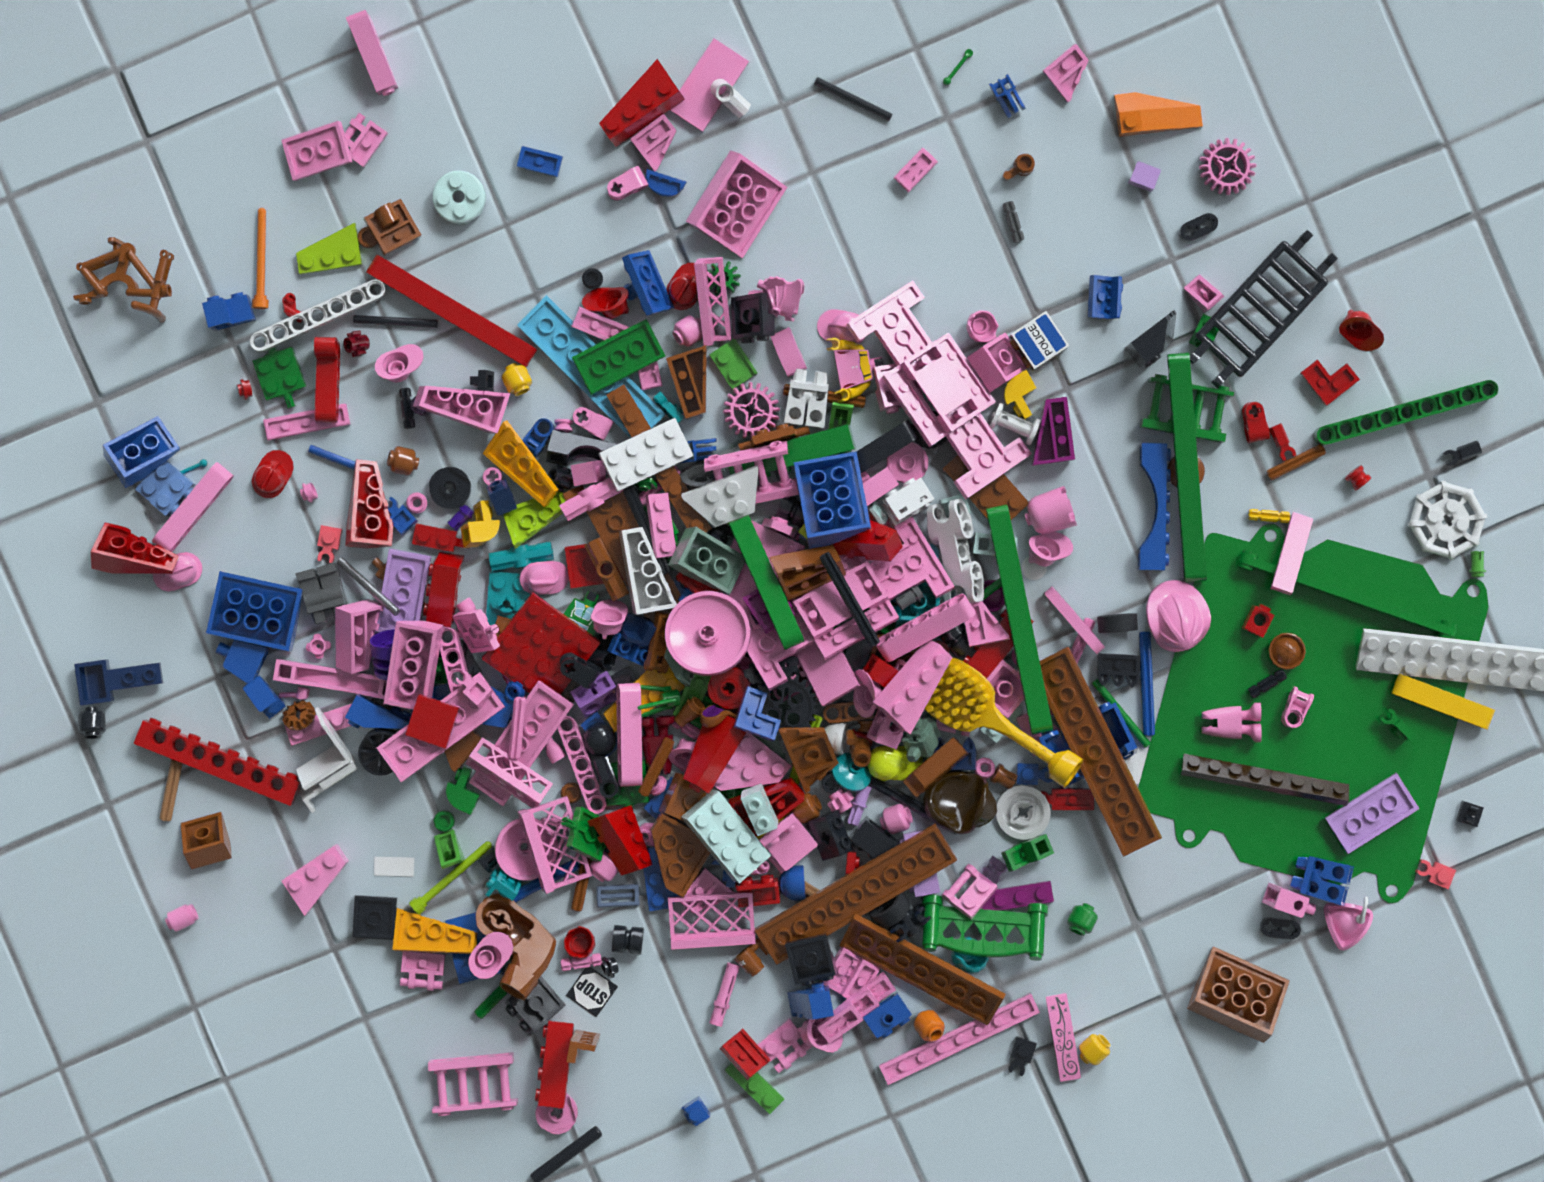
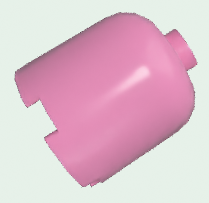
[1024,486,1077,534]

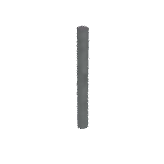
[337,557,400,616]

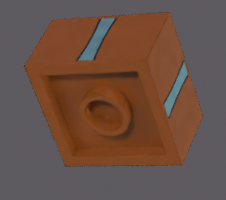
[659,773,718,824]

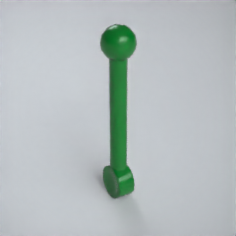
[943,49,973,86]

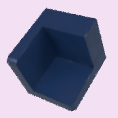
[620,613,656,647]

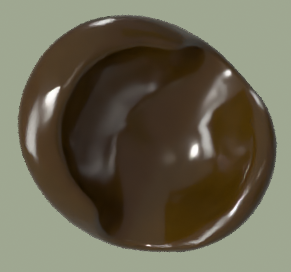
[923,771,997,835]

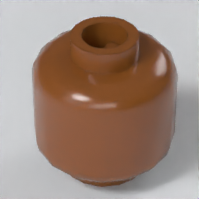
[387,446,419,476]
[790,793,822,824]

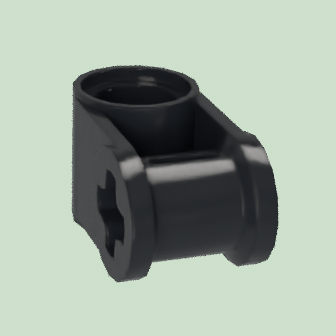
[560,652,601,689]

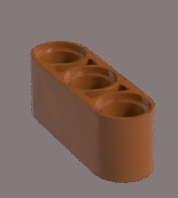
[823,701,876,723]

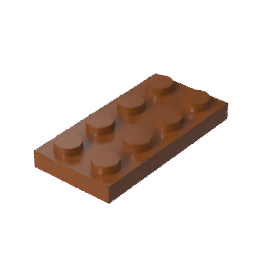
[943,455,1028,520]

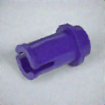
[447,504,474,531]

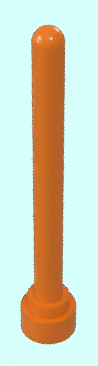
[252,208,269,309]

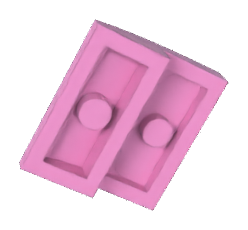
[821,947,880,999]

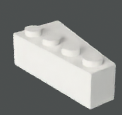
[619,527,677,615]

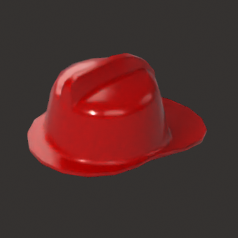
[666,263,698,310]
[582,287,629,319]
[1339,309,1384,351]
[252,450,294,498]

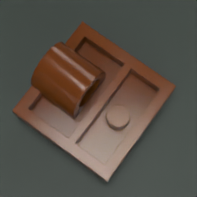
[363,199,422,256]

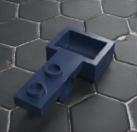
[74,659,164,706]

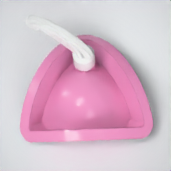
[1324,896,1373,951]

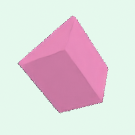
[987,659,1024,718]

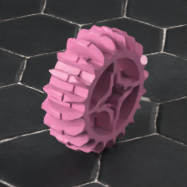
[1199,138,1256,195]
[723,382,780,439]

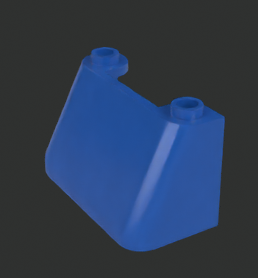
[1039,702,1138,788]

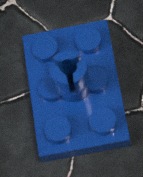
[622,250,674,316]

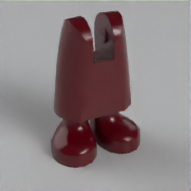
[641,715,675,775]

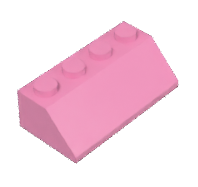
[384,621,443,710]

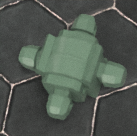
[901,713,941,762]

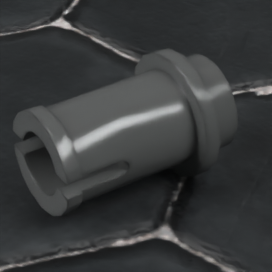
[895,586,924,610]

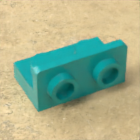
[485,867,523,901]

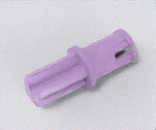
[847,786,872,826]

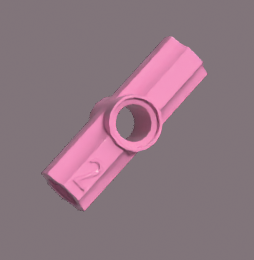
[559,477,623,521]

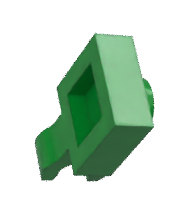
[1379,708,1416,740]

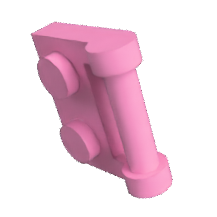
[942,864,998,919]

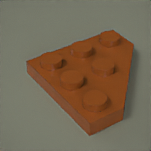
[650,812,710,898]

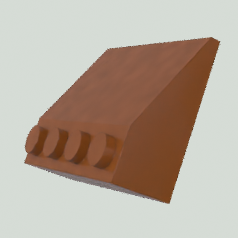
[1187,946,1290,1043]

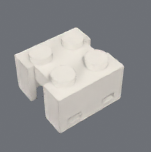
[881,478,934,528]

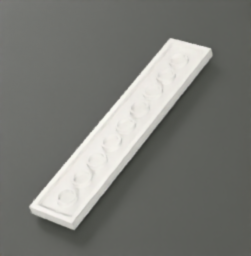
[1355,628,1544,691]

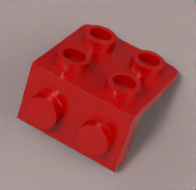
[736,875,780,908]

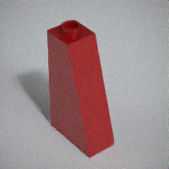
[683,716,746,794]

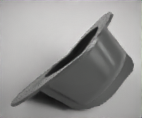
[681,461,726,490]

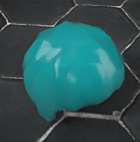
[950,937,989,975]

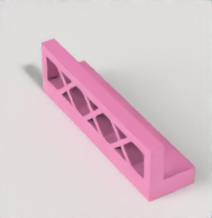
[694,257,732,346]
[465,737,553,808]

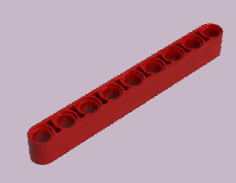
[366,254,538,367]

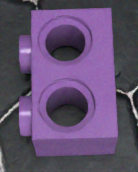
[570,671,617,718]

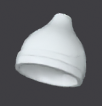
[824,723,848,755]

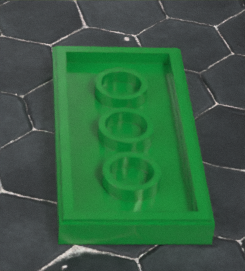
[571,319,666,395]

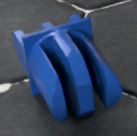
[989,74,1026,118]
[680,438,717,463]

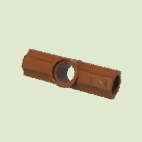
[584,537,629,602]

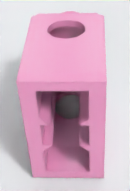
[1262,883,1316,918]

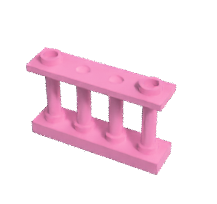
[704,441,799,504]
[428,1052,518,1116]

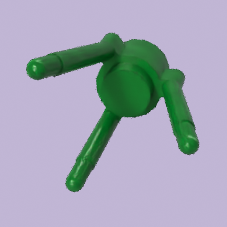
[637,685,680,718]

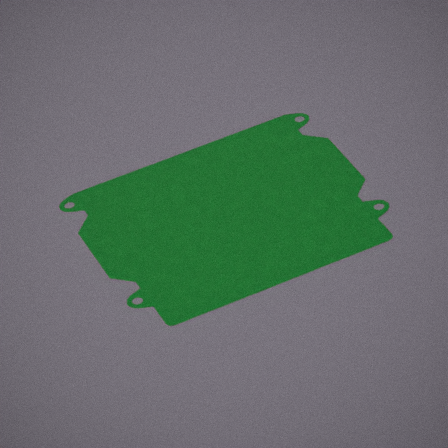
[1138,524,1489,903]

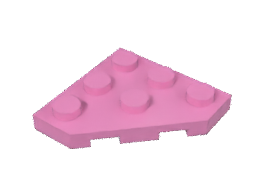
[714,732,792,791]

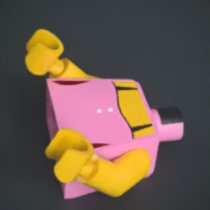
[826,338,884,403]

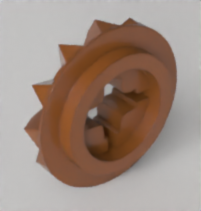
[282,699,316,730]

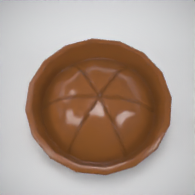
[1269,633,1306,670]

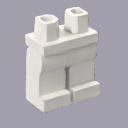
[784,369,829,428]

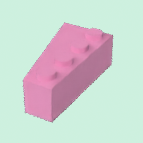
[873,640,953,735]

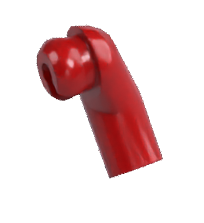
[282,293,303,324]

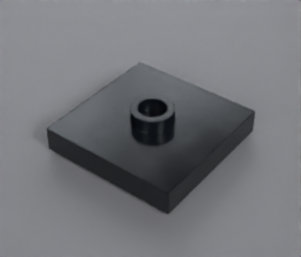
[352,895,398,940]

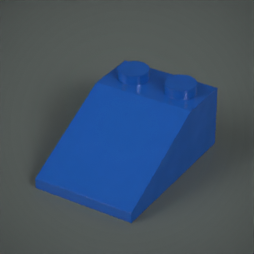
[103,416,180,488]
[445,912,502,984]

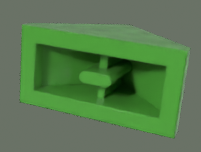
[828,402,854,430]
[434,829,465,869]

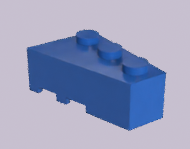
[787,982,834,1020]

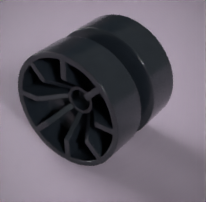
[358,728,398,776]

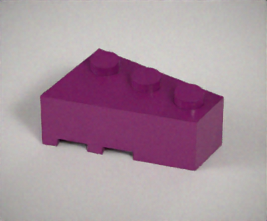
[1031,397,1075,466]

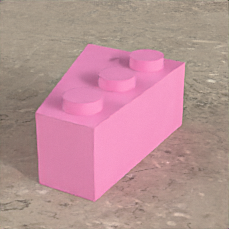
[335,599,384,674]
[282,844,349,916]

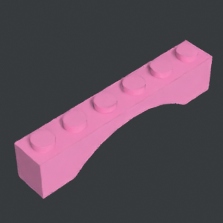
[273,659,387,699]

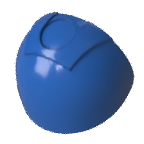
[779,865,805,901]

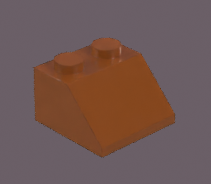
[181,812,232,870]

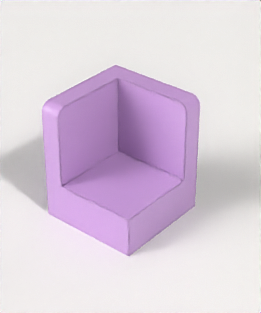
[1128,161,1161,192]

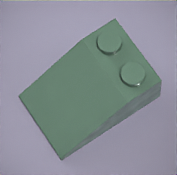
[668,527,745,595]

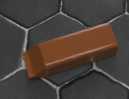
[903,737,968,798]

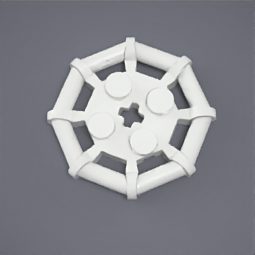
[1408,481,1487,560]

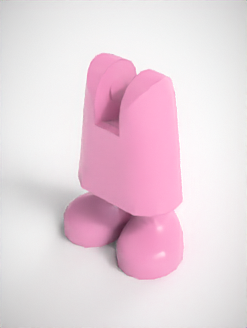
[1201,703,1262,743]

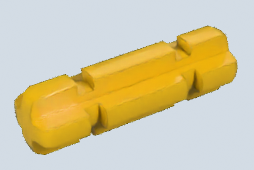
[1248,509,1290,523]

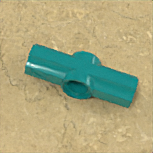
[488,542,554,571]

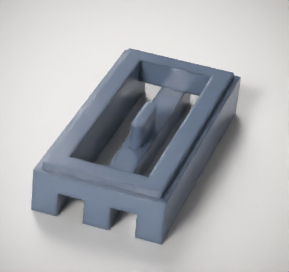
[596,884,640,907]

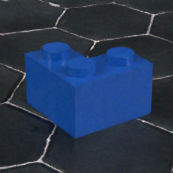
[202,292,256,331]

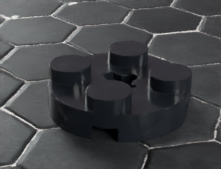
[429,467,471,509]

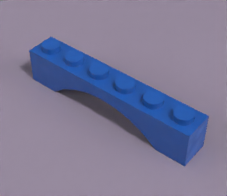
[1138,443,1171,570]

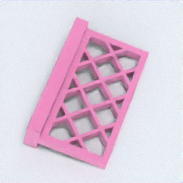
[517,796,592,894]
[668,891,756,950]

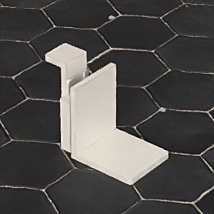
[296,707,358,813]

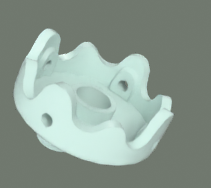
[432,171,486,225]

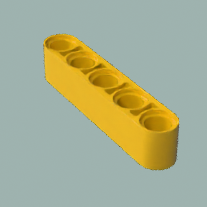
[1391,674,1495,730]

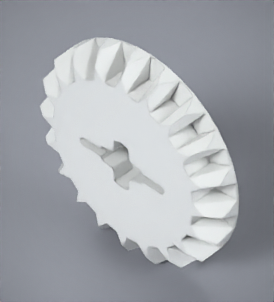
[996,785,1051,840]

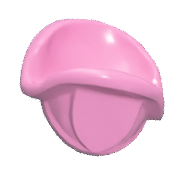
[1146,580,1211,652]

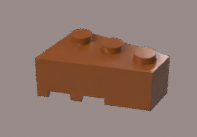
[666,345,707,420]
[769,544,847,601]

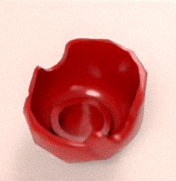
[564,926,596,959]

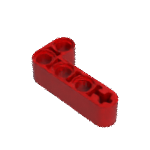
[314,337,340,423]

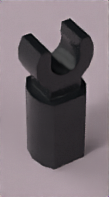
[1442,440,1482,466]

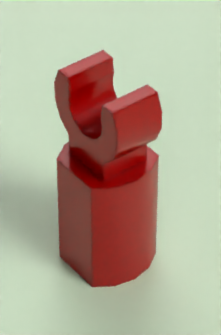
[1269,423,1296,461]

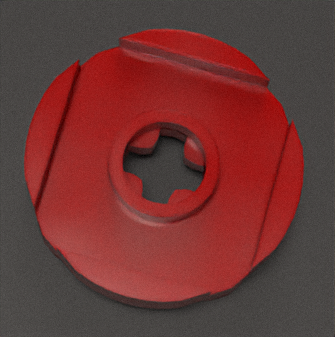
[708,667,751,709]

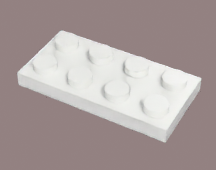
[599,418,693,492]

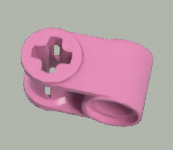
[607,166,649,201]
[573,407,614,440]
[1281,686,1314,728]

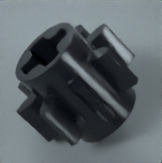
[548,465,573,492]

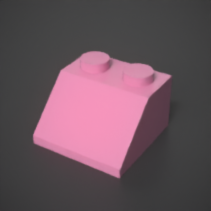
[967,332,1027,393]

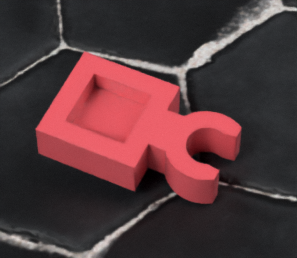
[317,525,343,563]
[1415,859,1456,890]

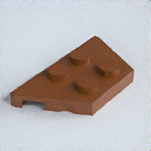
[779,727,838,793]

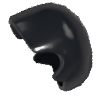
[583,723,616,756]

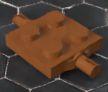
[738,424,810,451]

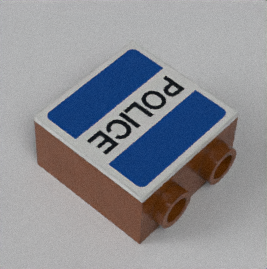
[1009,311,1069,371]

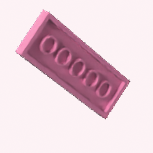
[377,672,505,782]
[469,681,574,806]

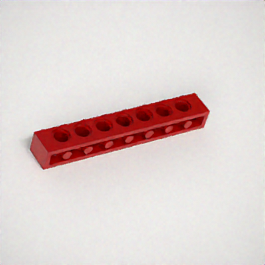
[133,717,301,806]

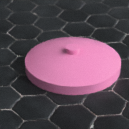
[665,591,751,676]

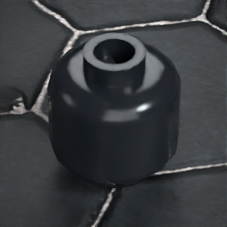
[78,707,106,739]

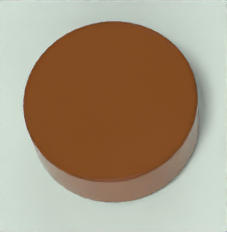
[358,227,377,248]

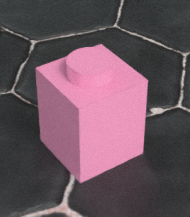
[570,460,606,486]

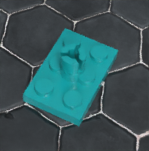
[486,571,531,625]

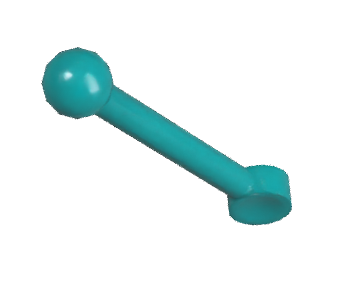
[180,459,207,474]

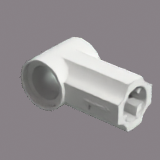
[710,79,751,118]

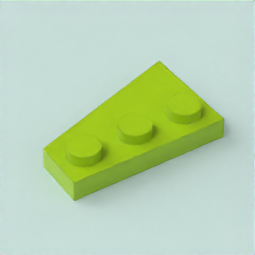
[296,223,363,275]

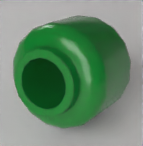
[1067,903,1098,936]

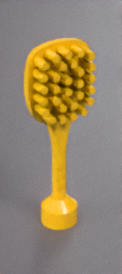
[925,658,1083,788]

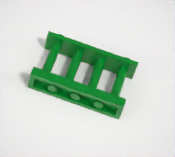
[1140,374,1234,443]

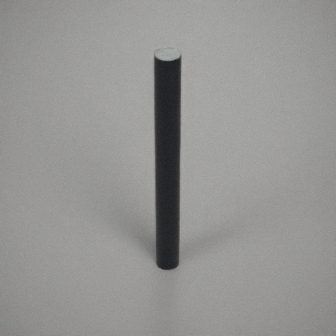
[814,77,893,121]
[353,315,438,328]

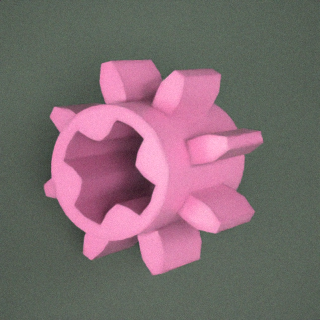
[827,788,854,814]

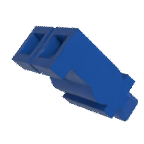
[1291,856,1354,906]

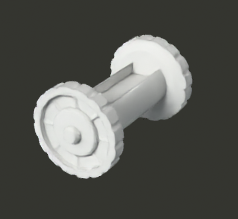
[989,402,1041,445]

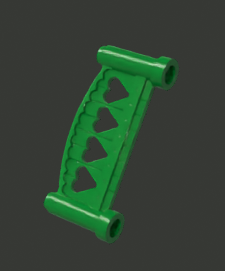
[922,894,1048,961]

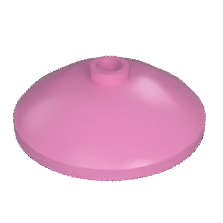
[495,818,558,880]

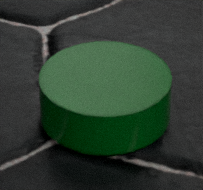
[434,810,455,832]

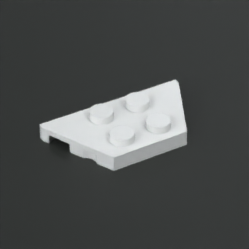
[681,465,758,527]

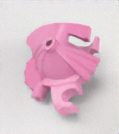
[748,276,804,322]

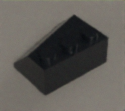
[1124,310,1177,368]

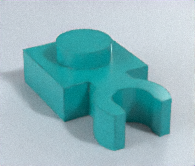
[653,391,684,424]

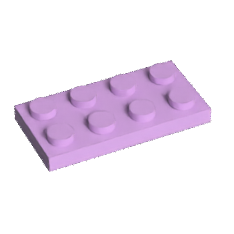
[375,548,431,632]
[1325,773,1419,854]

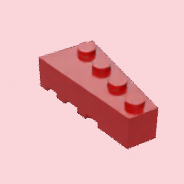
[599,59,685,147]

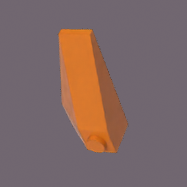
[1114,92,1203,137]

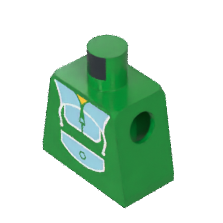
[564,590,599,636]

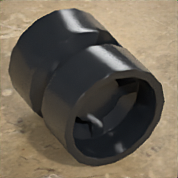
[775,496,804,528]
[939,623,972,658]
[612,925,644,955]

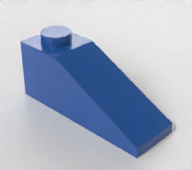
[345,694,410,729]

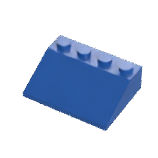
[794,451,871,549]
[206,571,303,651]

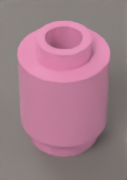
[165,904,199,932]

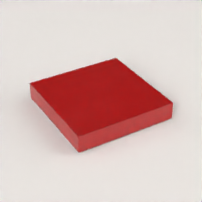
[405,694,460,749]

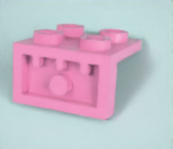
[759,813,818,871]

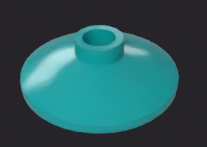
[831,753,872,791]

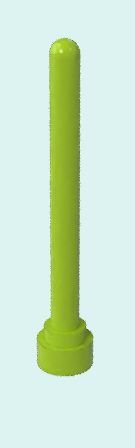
[409,841,492,915]

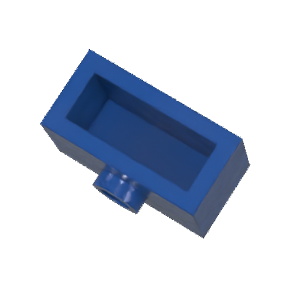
[863,992,912,1039]

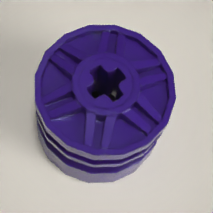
[369,629,395,680]

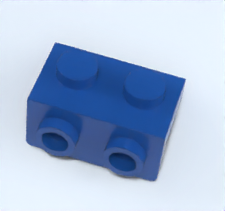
[1088,275,1123,320]

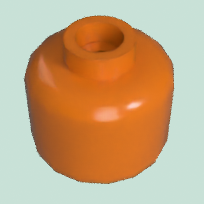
[913,1010,945,1041]

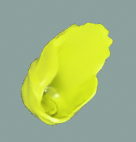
[867,745,924,781]

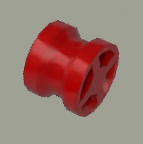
[1345,465,1372,491]

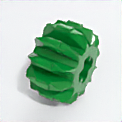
[707,261,741,296]

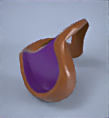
[700,705,737,728]

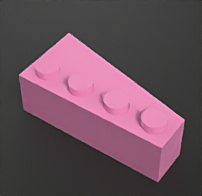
[413,386,510,434]

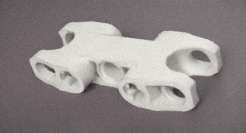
[927,499,984,603]

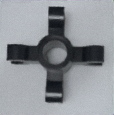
[888,904,931,942]

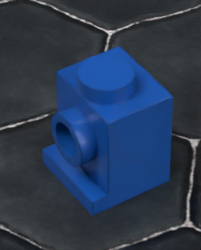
[681,1096,711,1126]

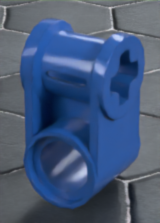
[522,418,555,459]

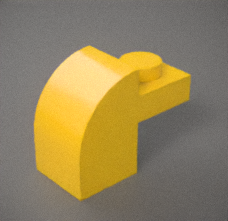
[1003,370,1036,419]
[461,500,500,548]

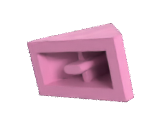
[1184,274,1224,313]

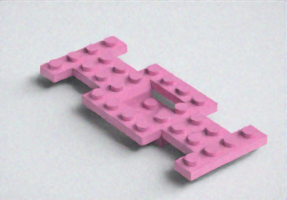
[846,281,1031,499]
[743,517,955,691]

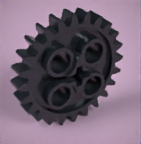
[757,675,819,741]

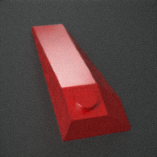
[91,522,179,574]

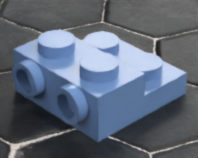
[135,461,196,516]

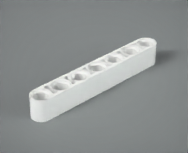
[250,280,386,353]

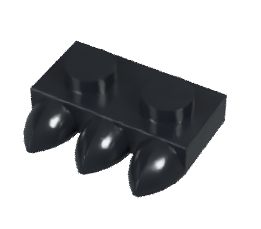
[1096,653,1141,688]

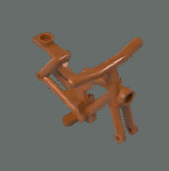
[73,237,174,323]

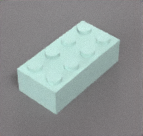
[681,789,771,883]

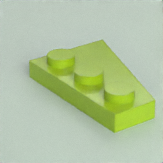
[503,491,566,549]

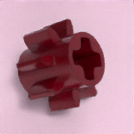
[343,330,370,357]

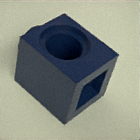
[486,479,517,516]

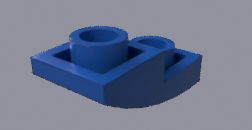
[607,633,649,666]

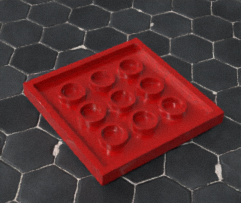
[482,592,601,695]

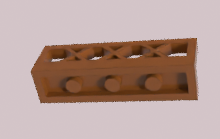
[567,1029,600,1064]

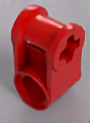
[1242,402,1270,443]

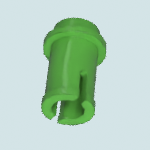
[1469,551,1486,577]

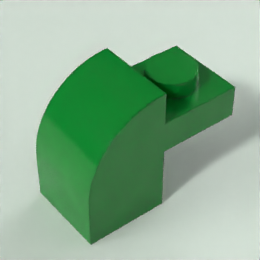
[446,765,481,815]
[1001,834,1054,872]

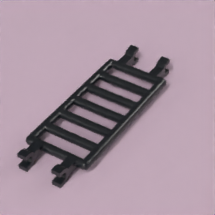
[1190,230,1338,388]

